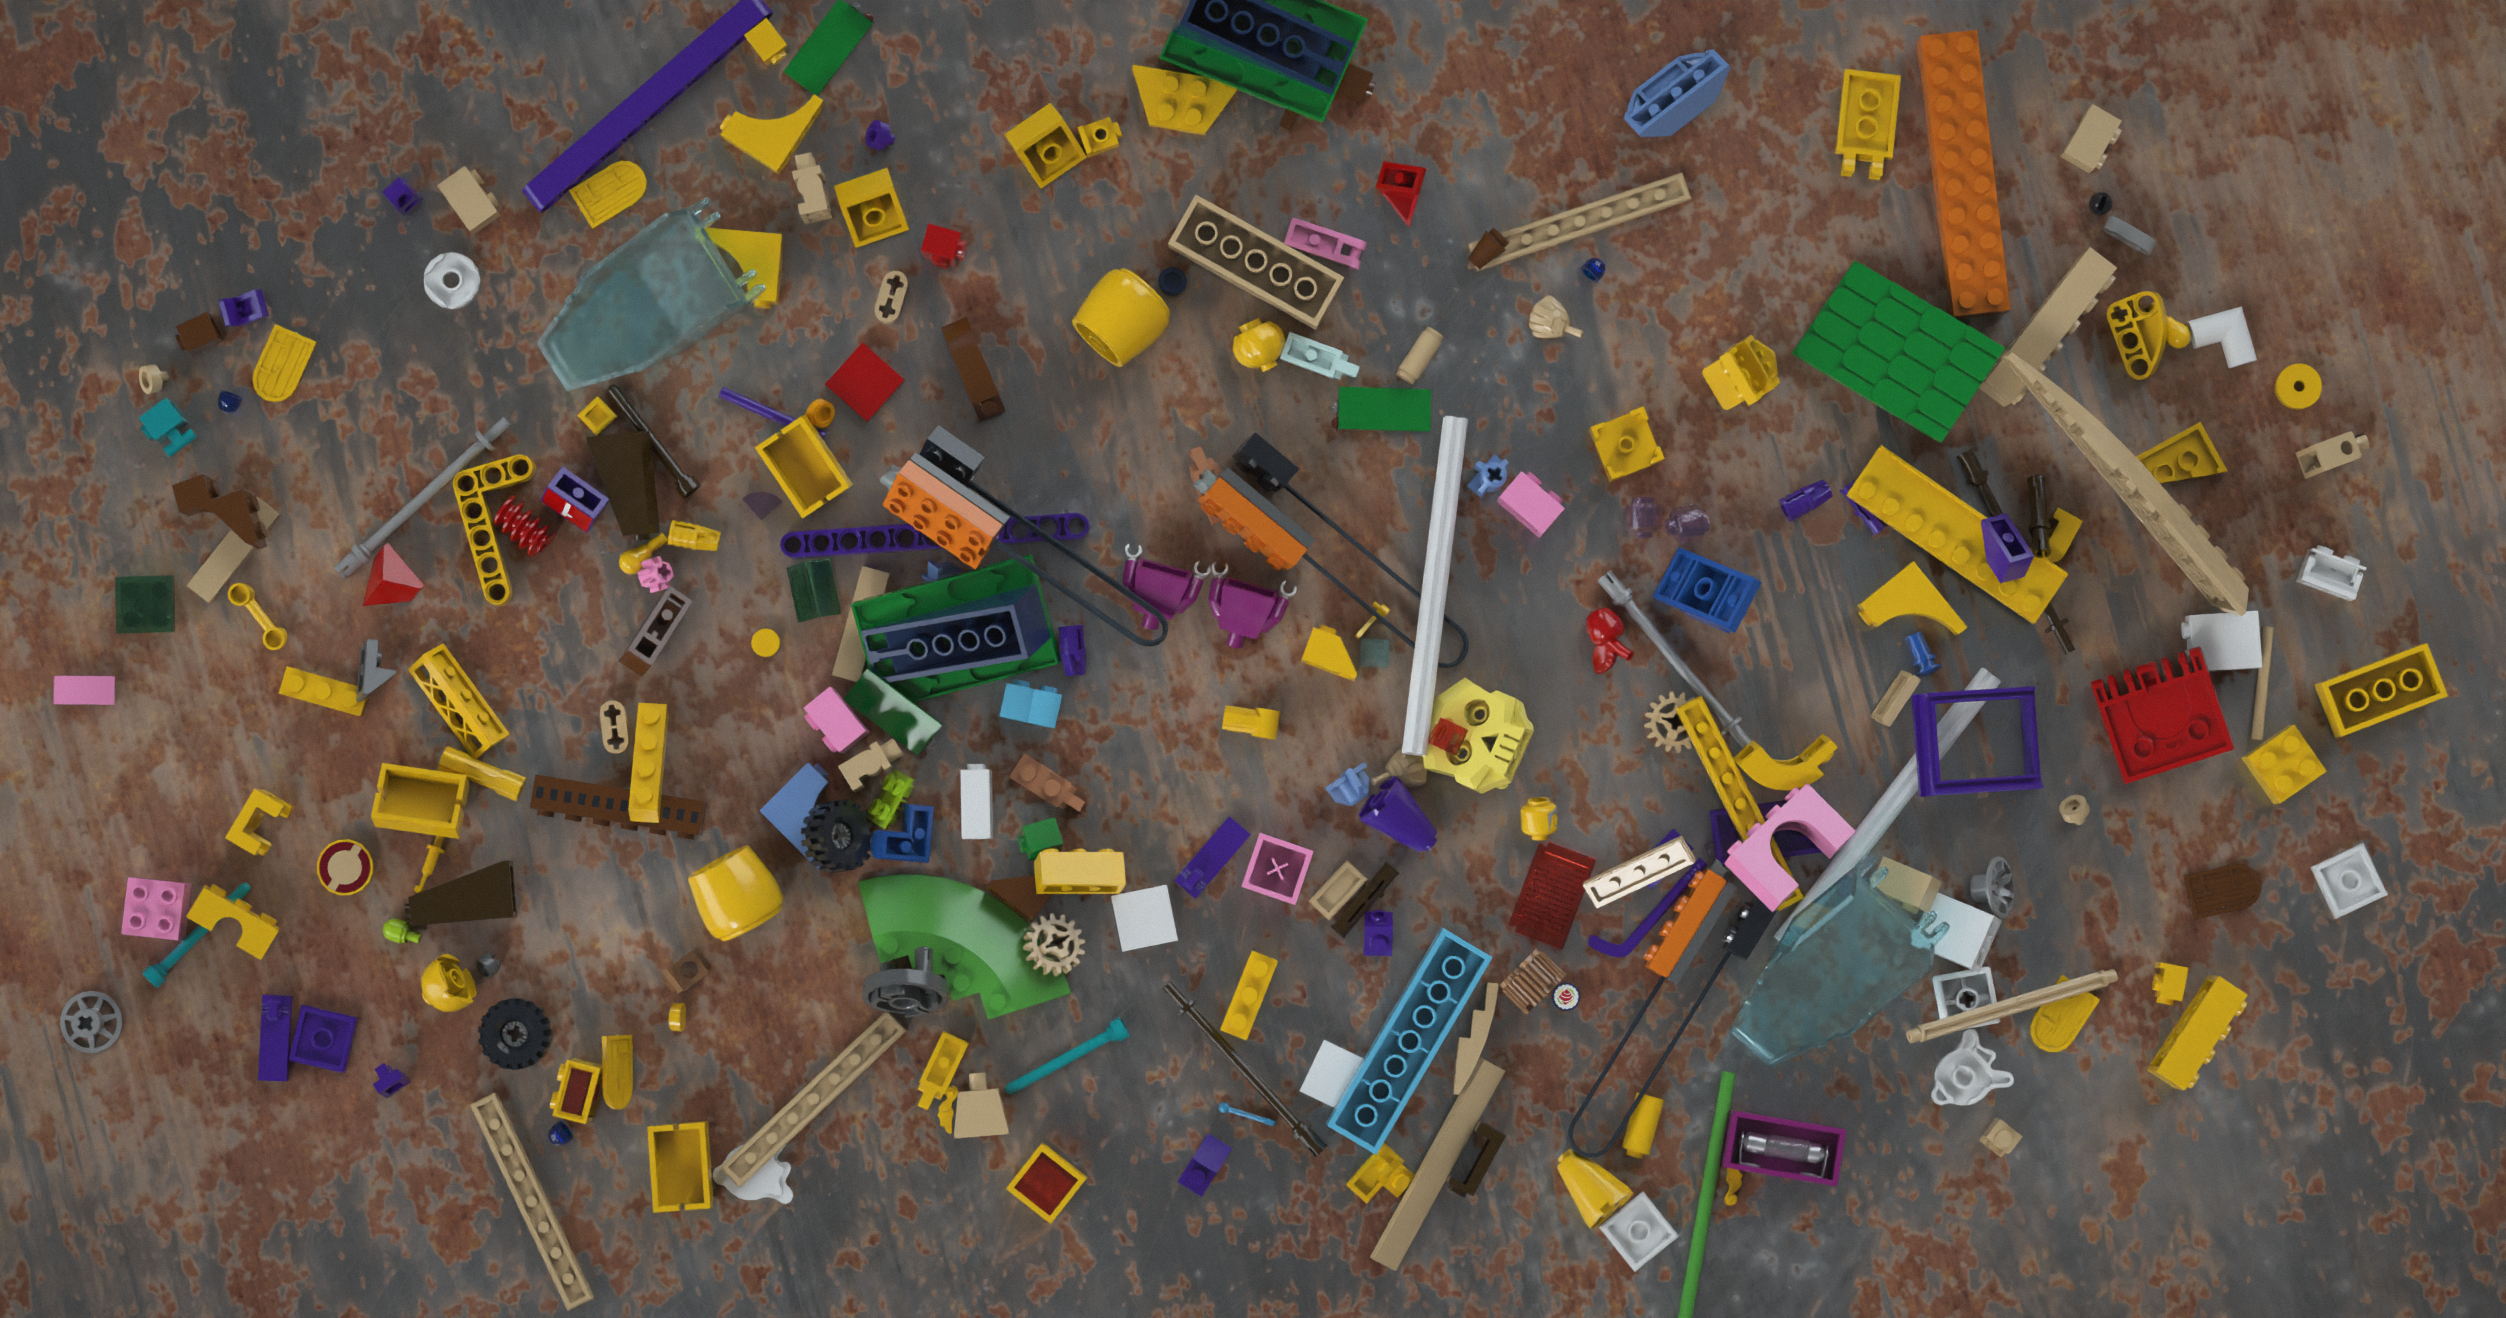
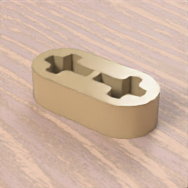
[874,270,909,324]
[600,700,630,754]

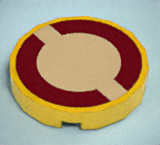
[317,839,374,896]

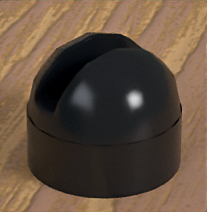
[2089,192,2113,216]

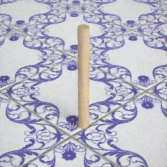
[2251,627,2274,740]

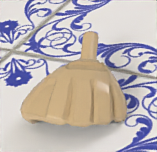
[1529,295,1584,338]
[1371,748,1427,788]

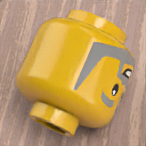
[1521,797,1558,840]

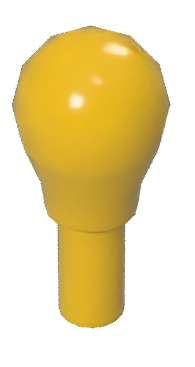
[2146,302,2191,349]
[619,532,668,575]

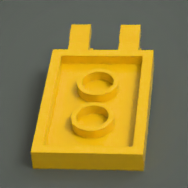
[1835,69,1901,180]

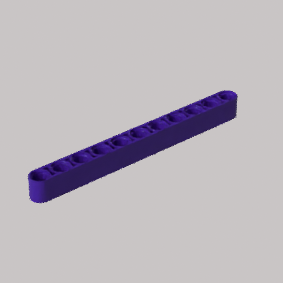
[522,0,773,213]
[780,513,1090,559]

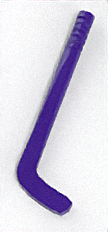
[1588,858,1707,957]

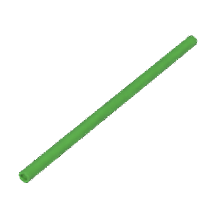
[1678,1071,1736,1318]

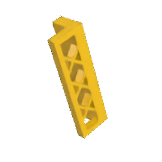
[408,643,510,759]

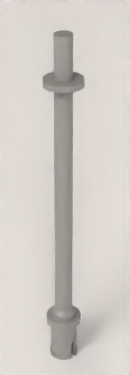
[334,417,511,580]
[1597,570,1751,748]

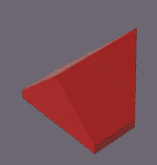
[1376,161,1427,227]
[362,543,424,606]

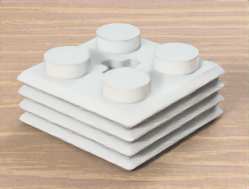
[1932,967,2000,1030]

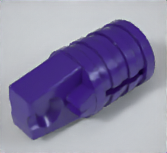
[1778,480,1833,522]
[1058,625,1086,676]

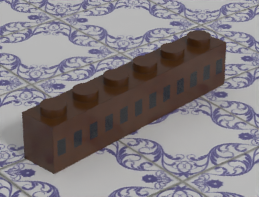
[530,774,707,840]

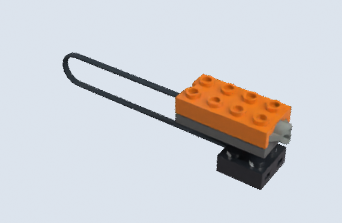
[880,425,1168,647]
[1192,432,1469,668]
[1568,859,1777,1158]

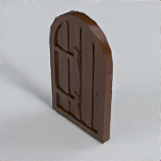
[2183,864,2262,920]

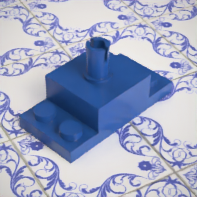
[1653,547,1762,634]

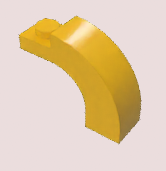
[1733,733,1838,790]

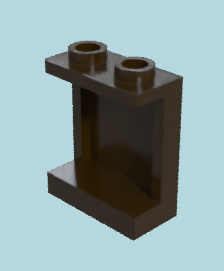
[1446,1120,1506,1198]

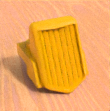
[1702,334,1781,410]

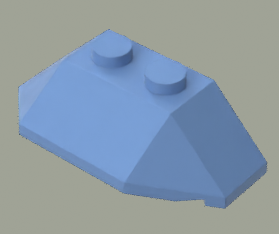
[1624,49,1730,137]

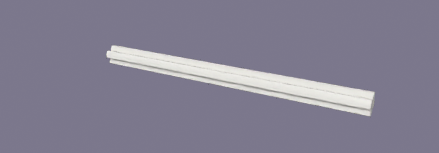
[1402,416,1468,756]
[1773,667,2001,951]

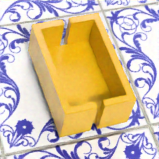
[755,414,853,519]
[371,763,470,839]
[647,1121,714,1213]

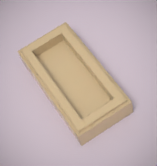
[1871,670,1921,727]
[1308,860,1368,920]

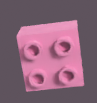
[1497,471,1565,538]
[804,687,870,754]
[1241,833,1314,905]
[121,877,192,940]

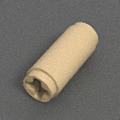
[1397,327,1444,385]

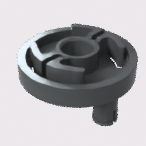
[862,947,949,1017]

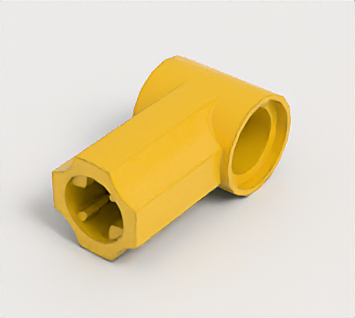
[1222,705,1281,740]

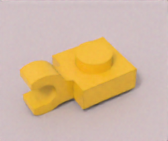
[1371,1155,1415,1198]

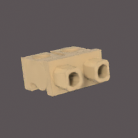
[792,152,832,224]
[838,739,903,793]

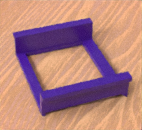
[1912,686,2044,797]

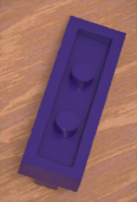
[1174,816,1251,899]
[258,995,293,1082]

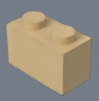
[2060,104,2122,173]
[437,166,501,235]
[1870,856,1942,914]

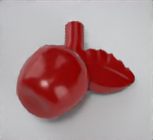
[1586,607,1634,674]

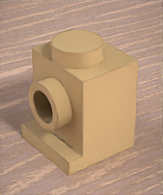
[1979,1118,2023,1158]

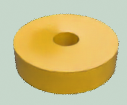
[2275,363,2322,410]

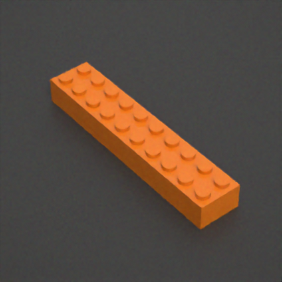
[1916,30,2011,319]

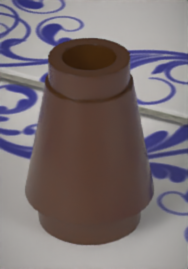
[1468,227,1509,269]

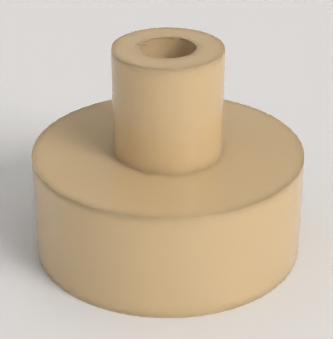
[139,364,169,394]
[2059,795,2090,825]

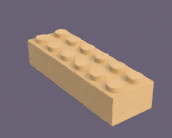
[1168,194,1344,330]
[1979,247,2117,407]

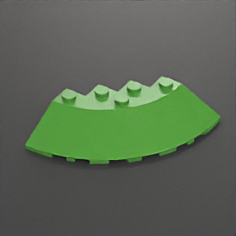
[858,874,1071,1020]

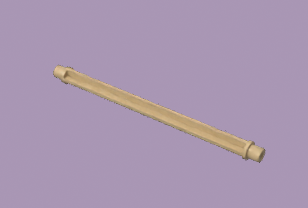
[1906,969,2118,1043]

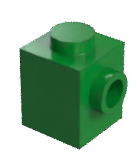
[1017,817,1063,861]

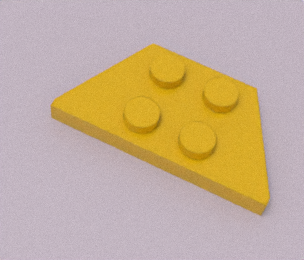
[1132,65,1238,135]

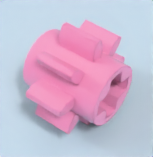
[637,556,674,593]

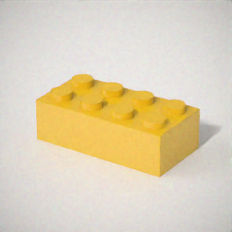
[2314,643,2448,738]
[2146,975,2247,1091]

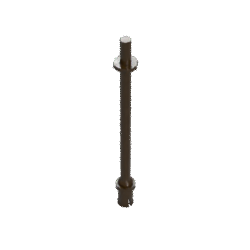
[1956,448,2076,655]
[1163,981,1328,1158]

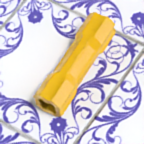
[438,746,527,801]

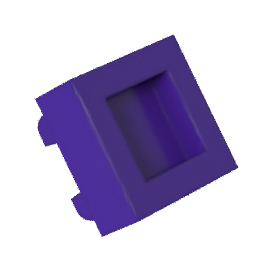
[373,1063,411,1098]

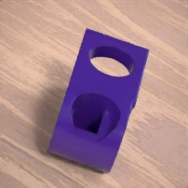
[382,176,423,216]

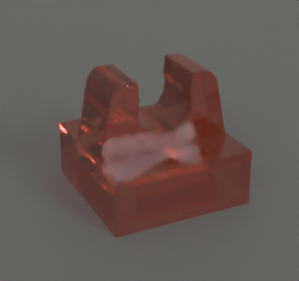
[1429,717,1468,756]

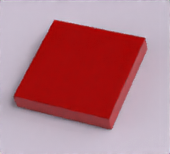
[825,342,905,423]

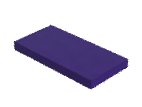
[1709,795,1822,866]

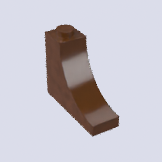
[1279,64,1376,134]

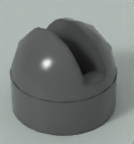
[475,953,501,978]

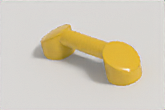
[228,583,288,650]

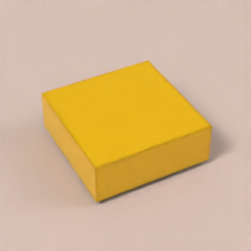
[577,396,618,436]

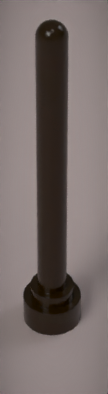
[608,385,701,499]

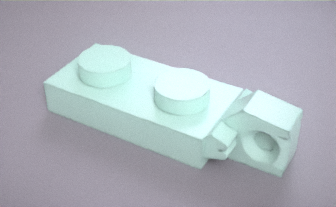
[1280,332,1360,380]

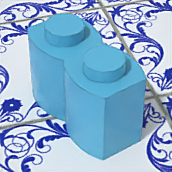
[999,679,1062,729]

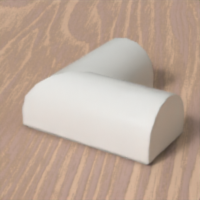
[2186,306,2257,368]

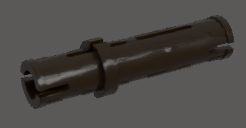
[2027,475,2051,558]
[1331,862,1400,938]

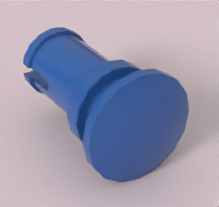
[1906,631,1942,677]

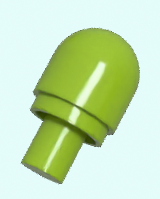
[382,918,423,944]

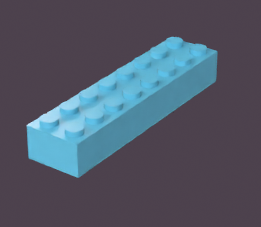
[1325,928,1493,1155]

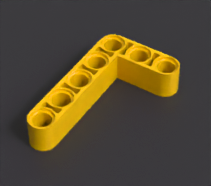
[453,454,537,606]

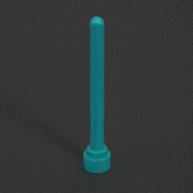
[142,882,251,988]
[1004,1017,1130,1095]

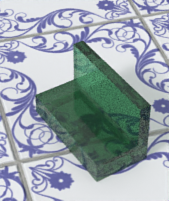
[786,559,841,623]

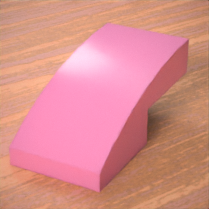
[53,676,115,705]

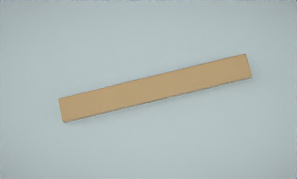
[1468,173,1691,272]
[720,1012,907,1188]
[1370,1057,1505,1271]
[470,1092,595,1310]

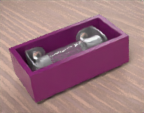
[1721,1109,1846,1186]

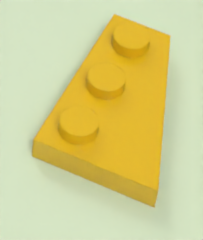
[2136,422,2228,484]

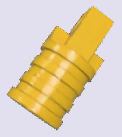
[668,520,721,551]

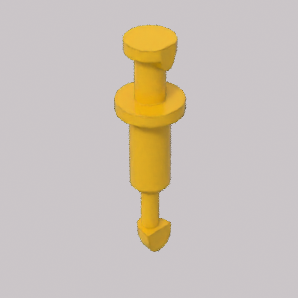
[414,836,445,893]

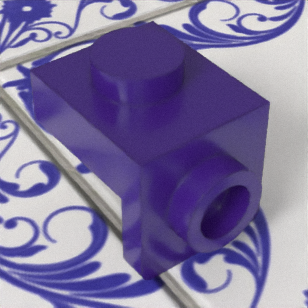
[219,289,269,327]
[1364,910,1393,956]

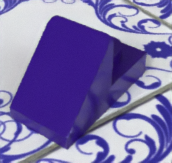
[1178,1133,1232,1197]

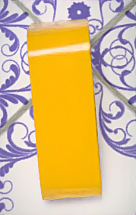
[2107,291,2167,380]

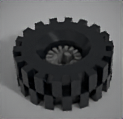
[801,799,874,873]
[478,998,553,1070]

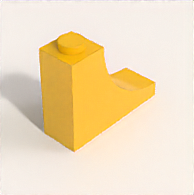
[720,94,826,175]
[696,227,784,309]
[1857,561,1967,636]

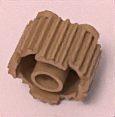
[1500,948,1566,1015]

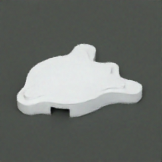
[1931,1028,2014,1105]
[713,1144,794,1204]

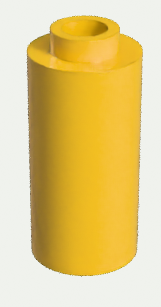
[1622,1092,1664,1159]

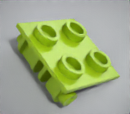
[867,769,915,830]

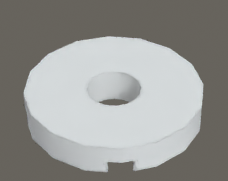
[424,252,481,309]

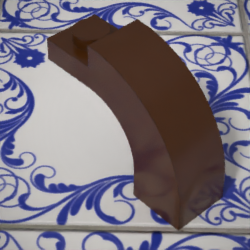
[941,317,1006,422]

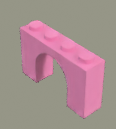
[1724,783,1856,912]

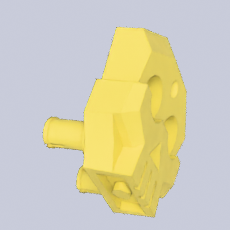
[1423,678,1534,794]

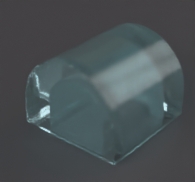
[1359,638,1390,668]

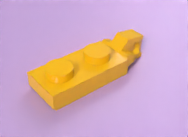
[917,1031,969,1110]

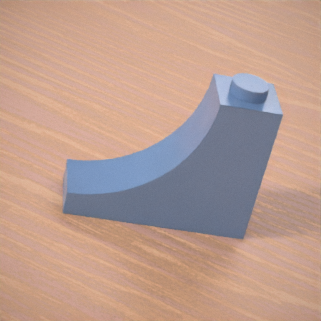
[760,762,830,871]

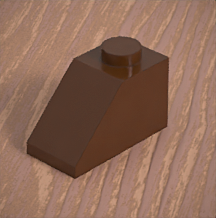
[986,875,1053,923]

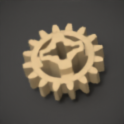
[1644,691,1694,753]
[1023,913,1085,976]

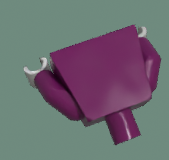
[1122,544,1211,630]
[1208,562,1297,648]

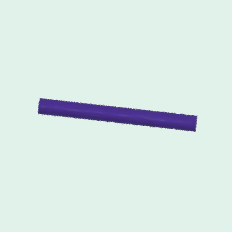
[719,387,827,440]

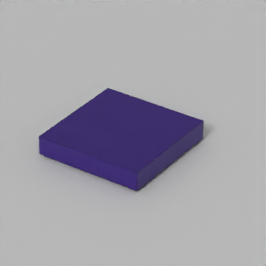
[289,1005,359,1073]

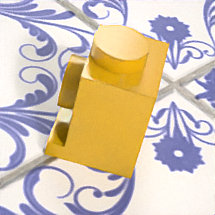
[1077,117,1122,158]
[2152,962,2188,1006]

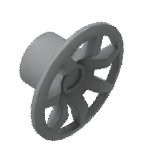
[1970,856,2015,918]
[60,991,123,1053]

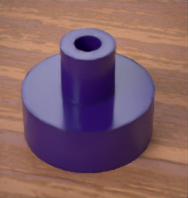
[865,120,895,150]

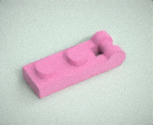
[1284,217,1367,270]

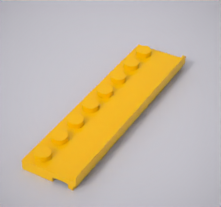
[1846,445,2069,624]

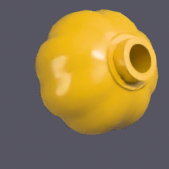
[1233,318,1286,372]

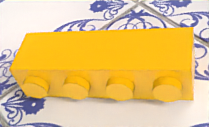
[628,703,669,823]

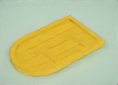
[569,161,647,229]
[252,324,317,402]
[2030,974,2100,1052]
[602,1034,633,1110]

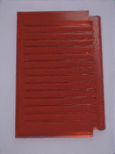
[1509,842,1596,950]

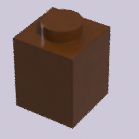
[175,312,224,355]

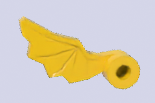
[1355,601,1390,639]
[937,1085,959,1134]
[1724,1168,1743,1206]

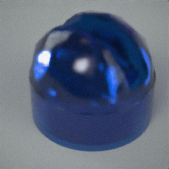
[1581,258,1606,283]
[218,390,243,414]
[548,1121,573,1146]

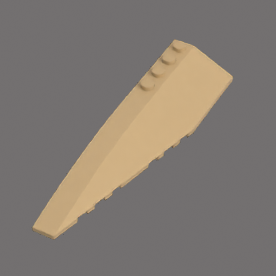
[2000,351,2249,616]

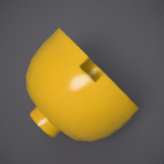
[421,954,477,1012]

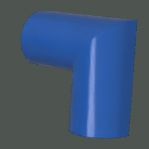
[870,804,934,863]

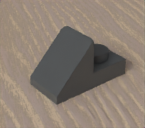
[356,639,398,702]

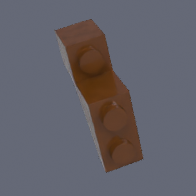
[172,474,268,549]

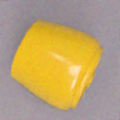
[1072,268,1170,367]
[688,845,784,941]

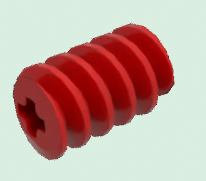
[493,495,556,557]

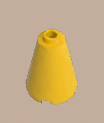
[1557,1149,1633,1229]

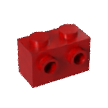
[921,223,968,269]

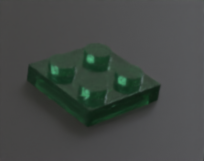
[115,575,175,634]

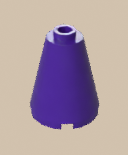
[1359,776,1437,852]

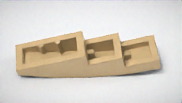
[1452,982,1499,1095]

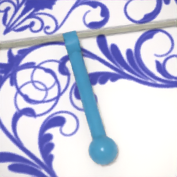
[1218,1102,1276,1127]

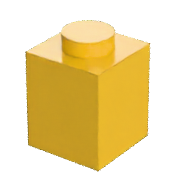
[744,18,789,66]

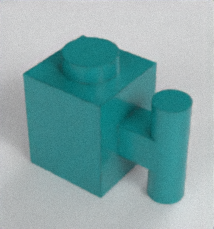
[139,398,197,457]

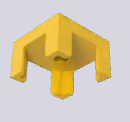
[1589,406,1665,482]
[225,789,294,856]

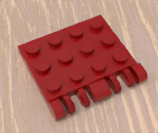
[2091,646,2235,784]

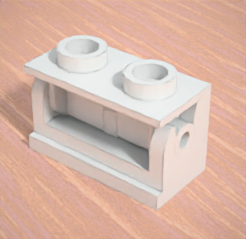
[2296,545,2367,601]

